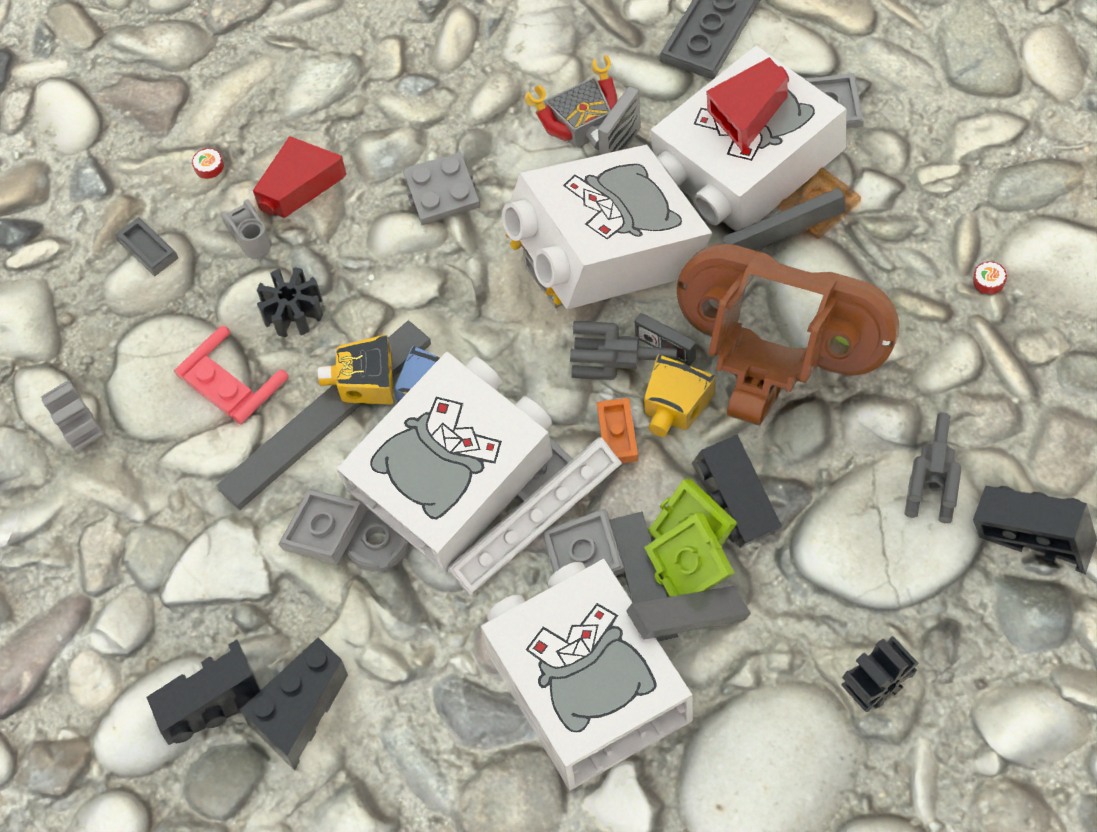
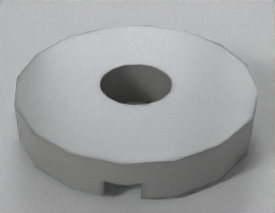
[345,510,410,572]

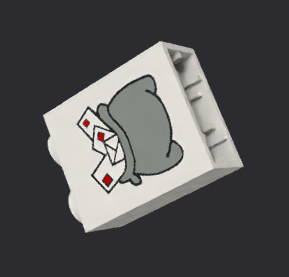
[651,45,847,231]
[502,144,712,310]
[336,351,553,573]
[481,559,693,791]

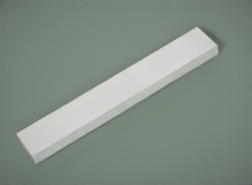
[447,437,622,595]

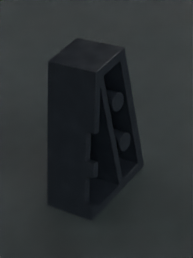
[691,434,782,548]
[973,486,1097,574]
[240,637,348,771]
[146,639,261,745]

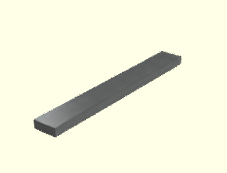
[216,320,431,510]

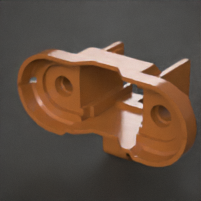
[677,244,900,426]

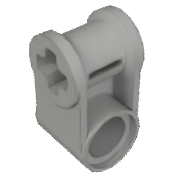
[220,199,271,259]

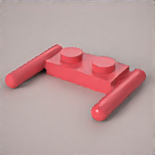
[174,326,288,425]

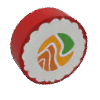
[192,148,224,179]
[973,261,1007,294]

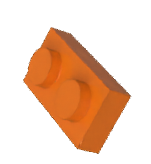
[596,398,638,463]

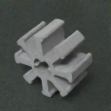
[41,380,104,452]

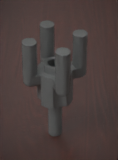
[570,321,677,380]
[904,412,962,524]

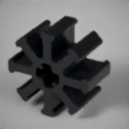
[257,267,323,337]
[841,636,919,712]

